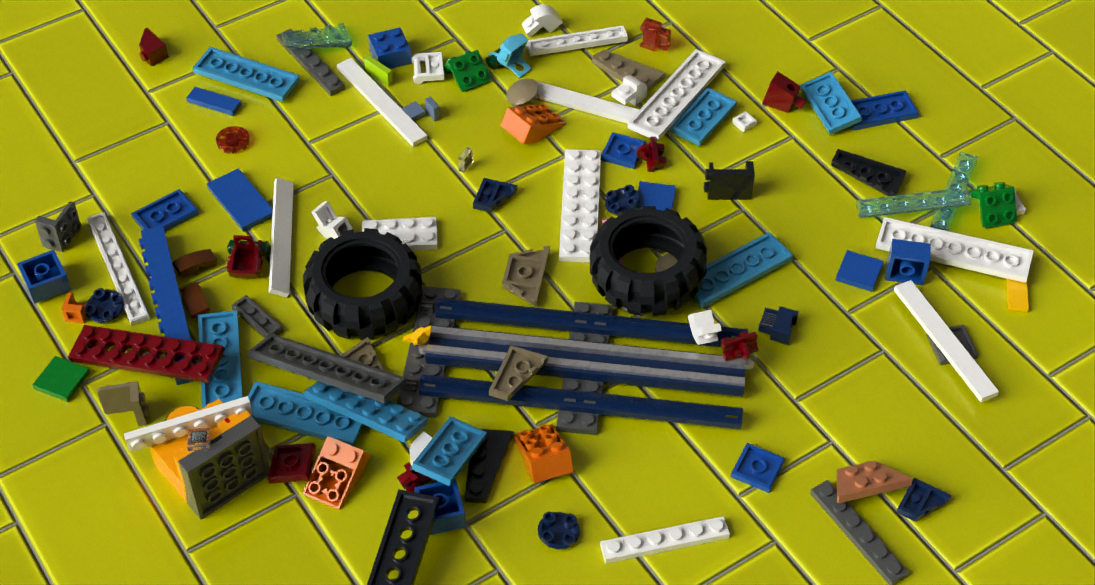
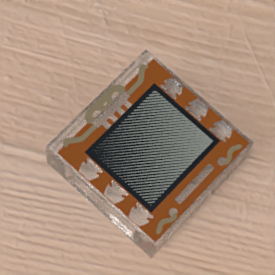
[458,147,473,173]
[187,428,211,451]

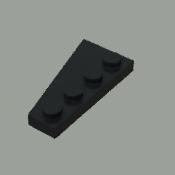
[831,149,906,200]

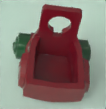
[227,235,271,279]

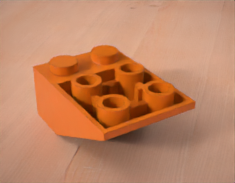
[500,103,566,144]
[513,424,574,483]
[303,436,371,510]

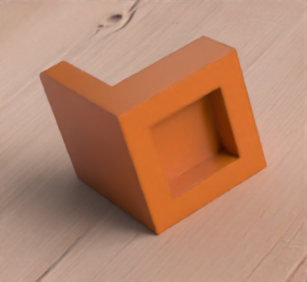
[61,292,87,324]

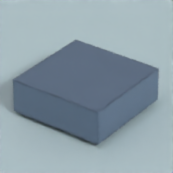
[425,97,440,121]
[401,101,426,121]

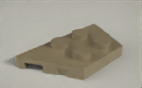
[502,246,550,306]

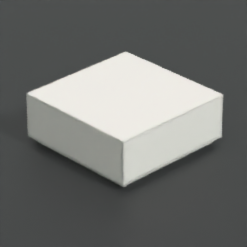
[732,111,757,132]

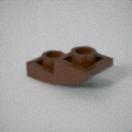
[173,249,217,275]
[180,282,210,318]

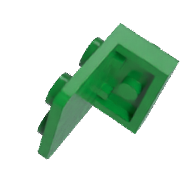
[443,50,491,92]
[970,182,1017,228]

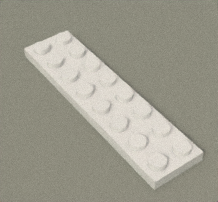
[628,49,726,141]
[559,149,601,263]
[876,217,1034,283]

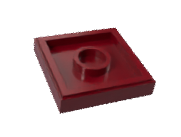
[268,443,316,483]

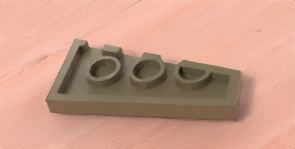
[592,50,665,91]

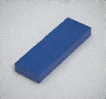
[186,87,241,116]

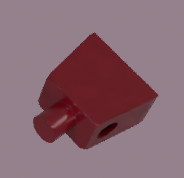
[762,71,806,113]

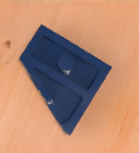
[473,178,517,212]
[896,478,952,522]

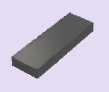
[231,295,284,339]

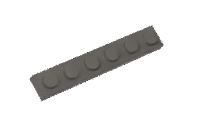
[276,29,345,96]
[810,480,909,585]

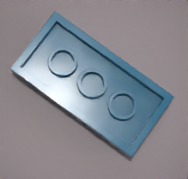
[800,72,862,135]
[670,87,737,146]
[412,416,487,486]

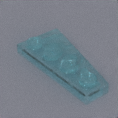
[282,23,352,49]

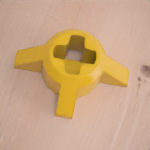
[403,325,432,346]

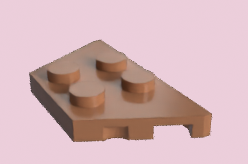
[837,460,912,504]

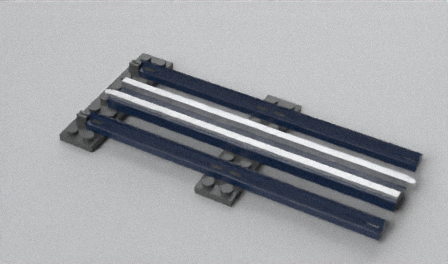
[397,286,754,435]

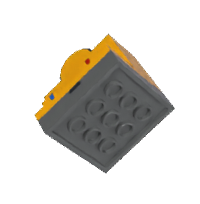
[149,399,270,520]

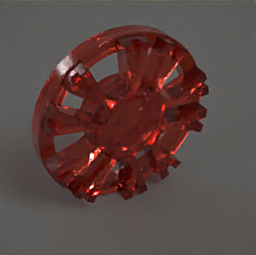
[216,126,250,154]

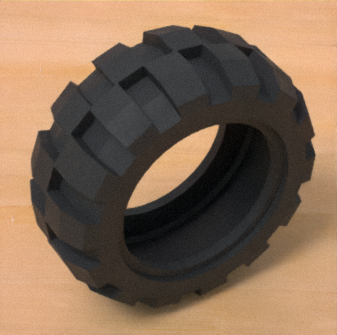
[589,206,707,316]
[303,228,423,340]

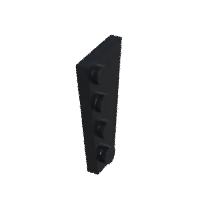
[465,429,514,503]

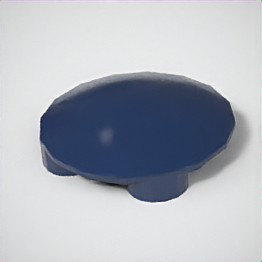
[605,185,640,215]
[85,288,124,323]
[538,512,580,549]

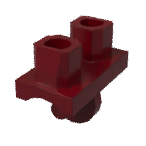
[636,136,667,172]
[721,331,758,361]
[397,462,432,492]

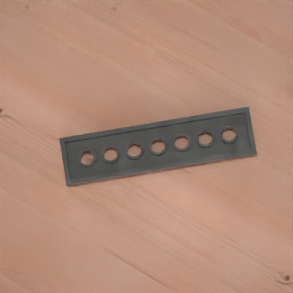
[249,334,406,403]

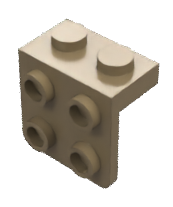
[97,381,150,426]

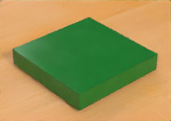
[33,356,90,402]

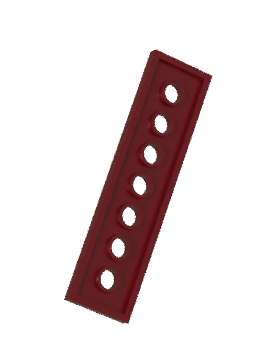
[68,325,225,383]

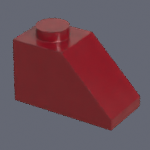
[139,28,168,66]

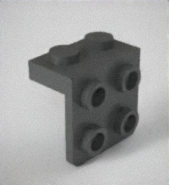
[35,201,81,252]

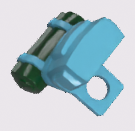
[486,33,531,78]

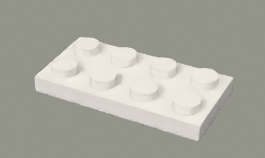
[362,217,438,251]

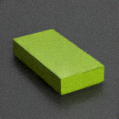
[364,55,393,86]

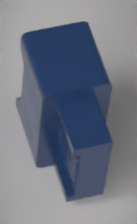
[758,306,799,345]

